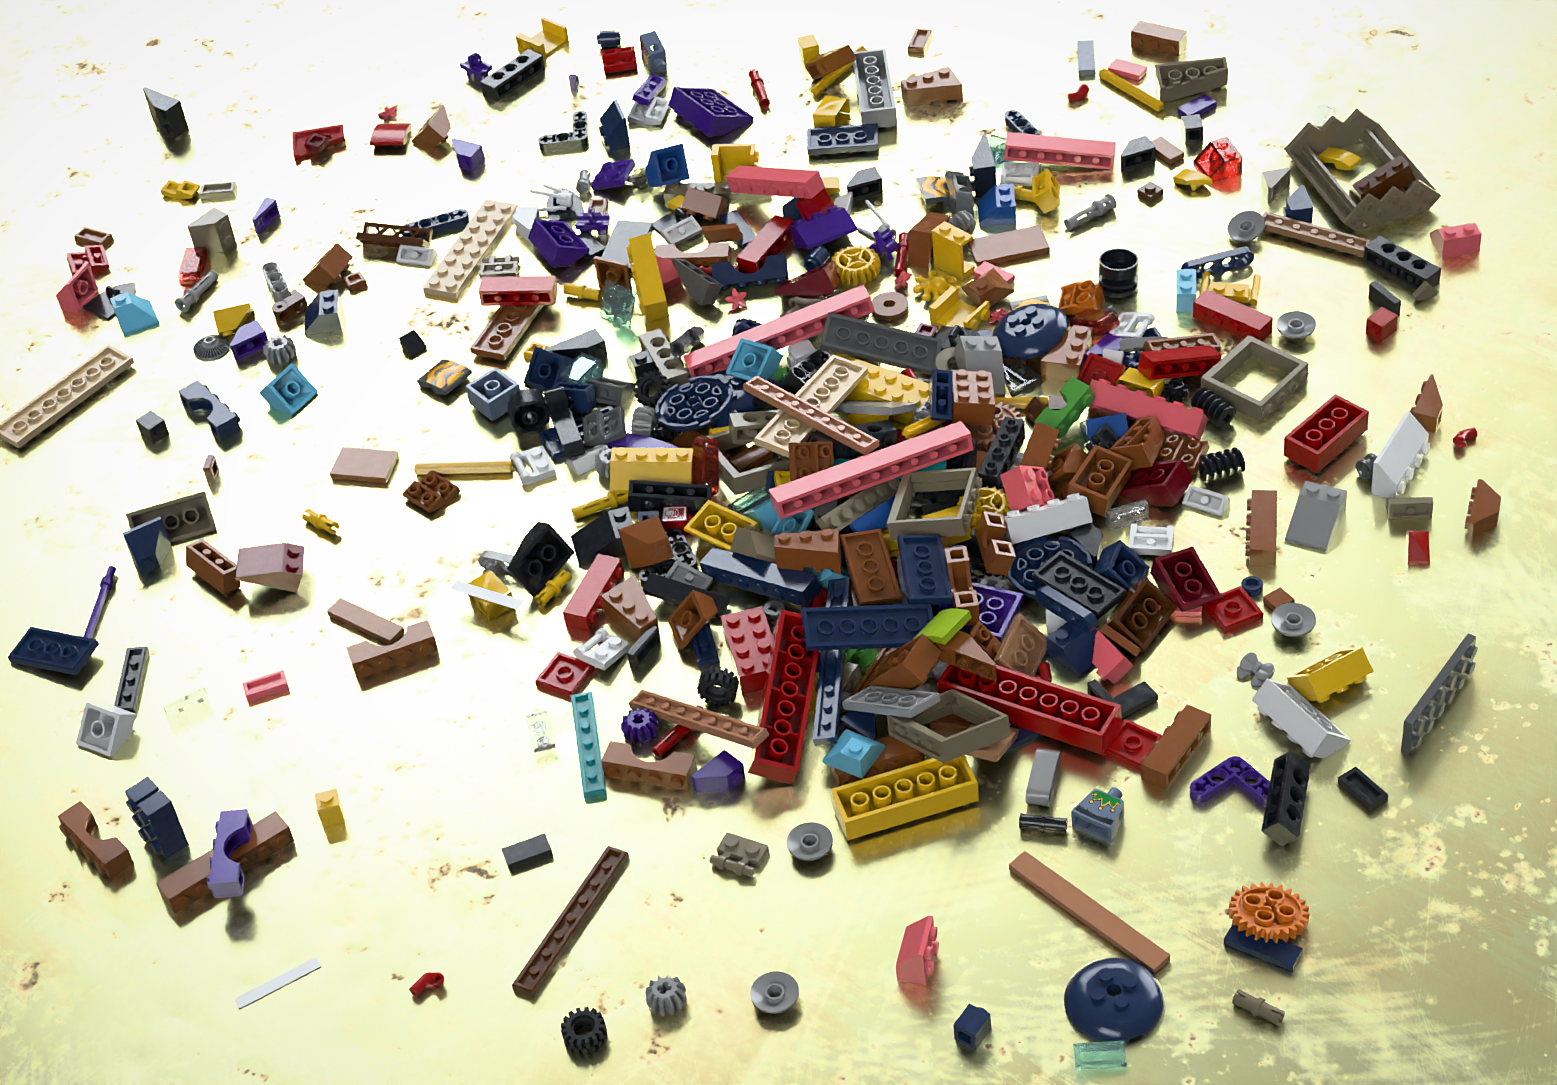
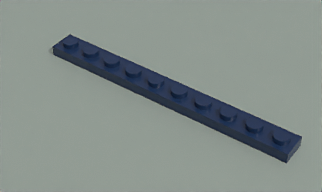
[813,577,852,746]

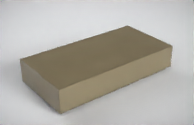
[199,181,237,200]

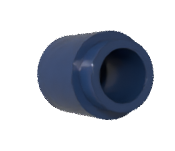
[597,30,621,48]
[804,246,830,271]

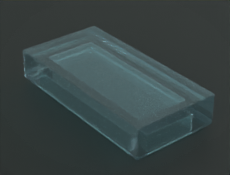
[727,487,770,515]
[1073,1040,1127,1070]

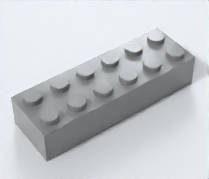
[852,48,897,128]

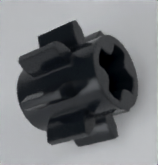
[1164,379,1188,403]
[651,421,678,443]

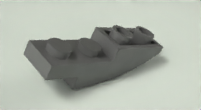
[944,170,974,217]

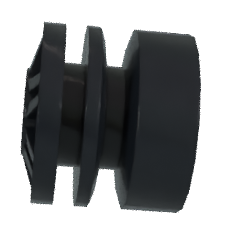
[1098,248,1139,298]

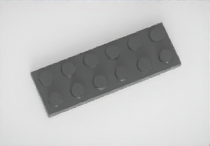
[820,312,942,375]
[1401,633,1478,755]

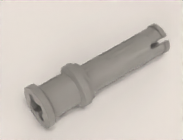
[1064,193,1117,230]
[174,270,219,312]

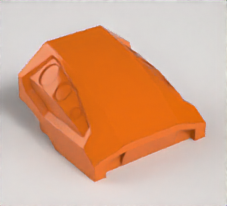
[1058,280,1104,315]

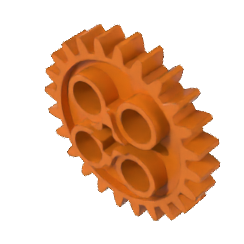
[1228,882,1310,943]

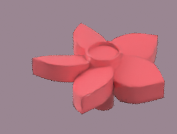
[378,106,398,120]
[894,270,912,291]
[725,288,747,311]
[989,307,1009,324]

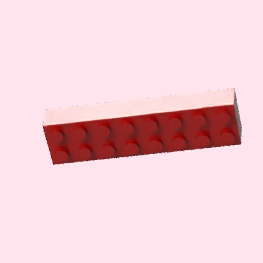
[748,609,819,784]
[937,664,1122,755]

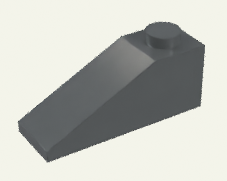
[672,258,723,306]

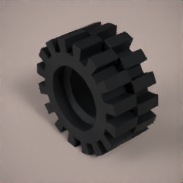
[634,371,672,409]
[697,666,739,706]
[561,1007,607,1055]

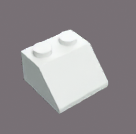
[76,702,136,757]

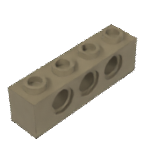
[639,328,691,387]
[729,410,811,444]

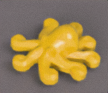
[913,270,960,303]

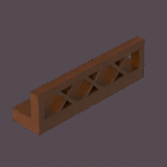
[356,222,433,248]

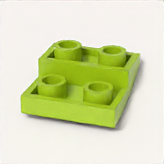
[913,609,972,645]

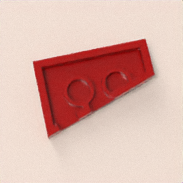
[292,124,345,161]

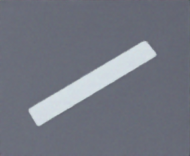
[451,580,523,610]
[234,957,321,1008]

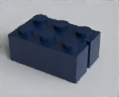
[125,776,189,859]

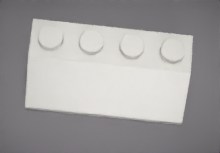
[1371,411,1430,499]
[1003,493,1093,544]
[1252,678,1351,759]

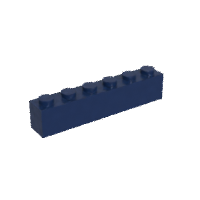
[700,547,821,608]

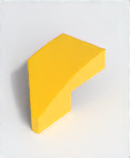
[1173,169,1213,191]

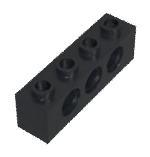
[480,49,545,102]
[1363,236,1441,290]
[978,416,1025,490]
[811,420,897,459]
[628,480,712,516]
[1261,751,1311,847]

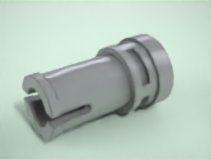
[576,169,591,194]

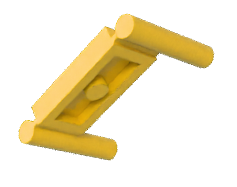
[1199,271,1261,305]

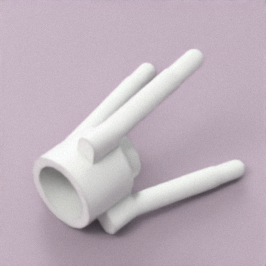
[530,184,573,212]
[858,200,897,238]

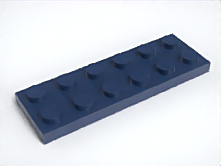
[800,604,936,651]

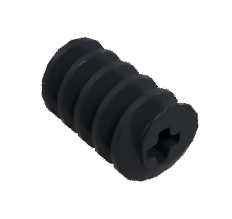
[1191,387,1236,427]
[1199,447,1246,482]

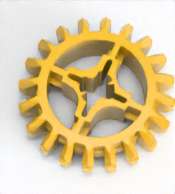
[831,245,881,287]
[957,485,1011,529]

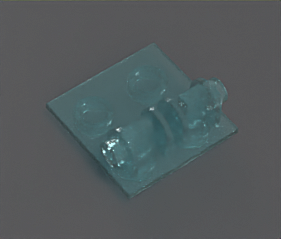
[600,280,637,328]

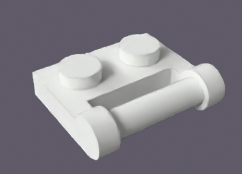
[1000,162,1040,186]
[1109,312,1155,339]
[509,445,556,485]
[1129,524,1174,556]
[573,628,630,671]

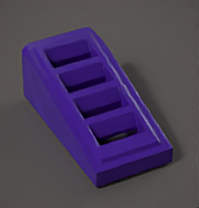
[252,197,280,234]

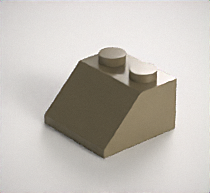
[187,207,237,255]
[730,525,776,564]

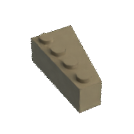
[1154,57,1229,103]

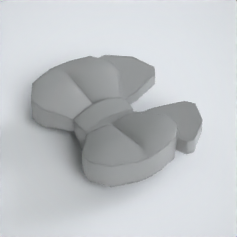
[1236,652,1275,688]

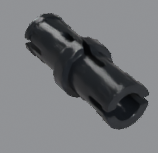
[1019,813,1068,833]

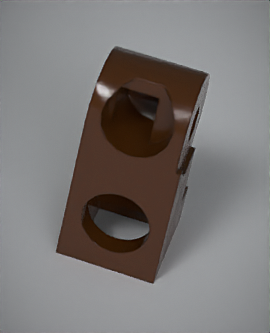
[272,289,308,323]

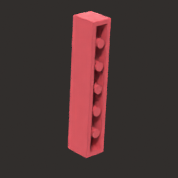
[1004,132,1116,170]
[726,165,825,199]
[1088,379,1208,441]

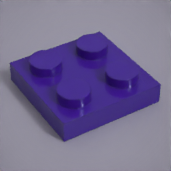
[590,159,636,190]

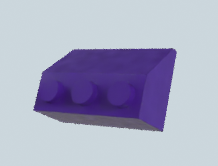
[789,205,858,250]
[528,219,590,268]

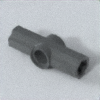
[669,325,705,357]

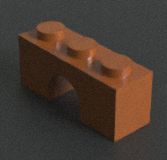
[974,511,1016,576]

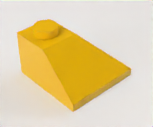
[213,303,254,337]

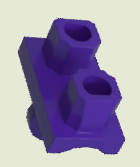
[459,52,493,81]
[575,207,611,235]
[869,228,900,261]

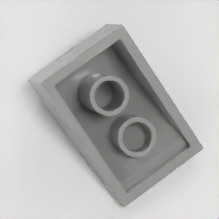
[954,336,1006,396]
[1285,481,1347,551]

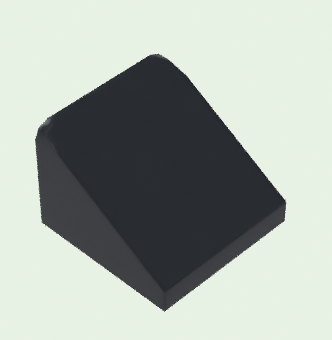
[399,330,427,357]

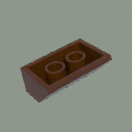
[1348,155,1416,202]
[1100,577,1177,652]

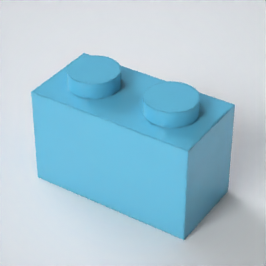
[1176,269,1196,312]

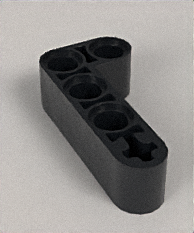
[781,349,831,395]
[543,385,586,460]

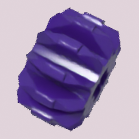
[621,707,659,745]

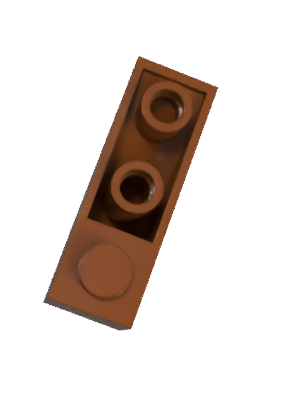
[804,44,857,80]
[1410,373,1443,433]
[935,630,997,681]

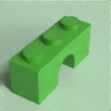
[1034,376,1095,439]

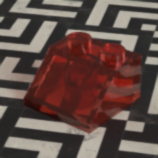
[1193,136,1243,182]

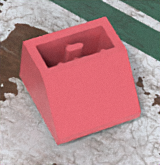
[1000,465,1054,512]
[896,915,939,985]

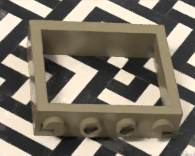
[1201,335,1309,422]
[699,430,790,495]
[887,468,982,540]
[887,689,1010,763]

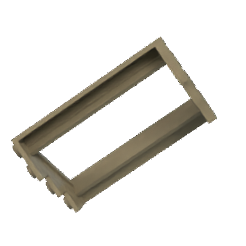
[1284,108,1442,231]

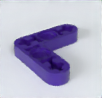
[1189,756,1270,807]

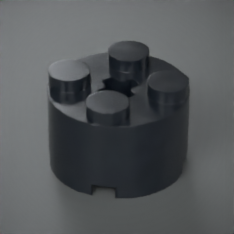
[507,389,550,435]

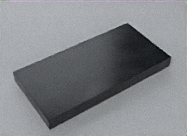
[1032,551,1127,620]

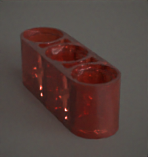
[178,247,207,287]
[1069,309,1120,336]
[693,435,719,497]

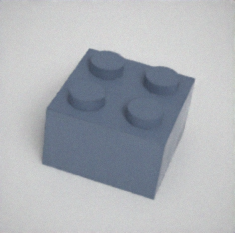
[465,367,521,421]

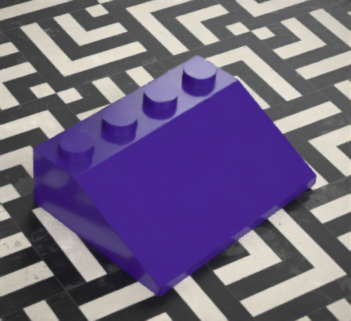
[668,87,754,137]
[931,582,1023,642]

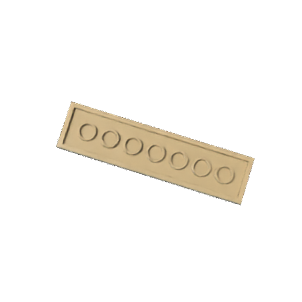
[423,199,518,299]
[0,344,134,448]
[754,354,868,458]

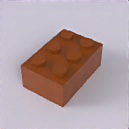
[951,369,995,425]
[1067,445,1133,517]
[866,634,942,690]

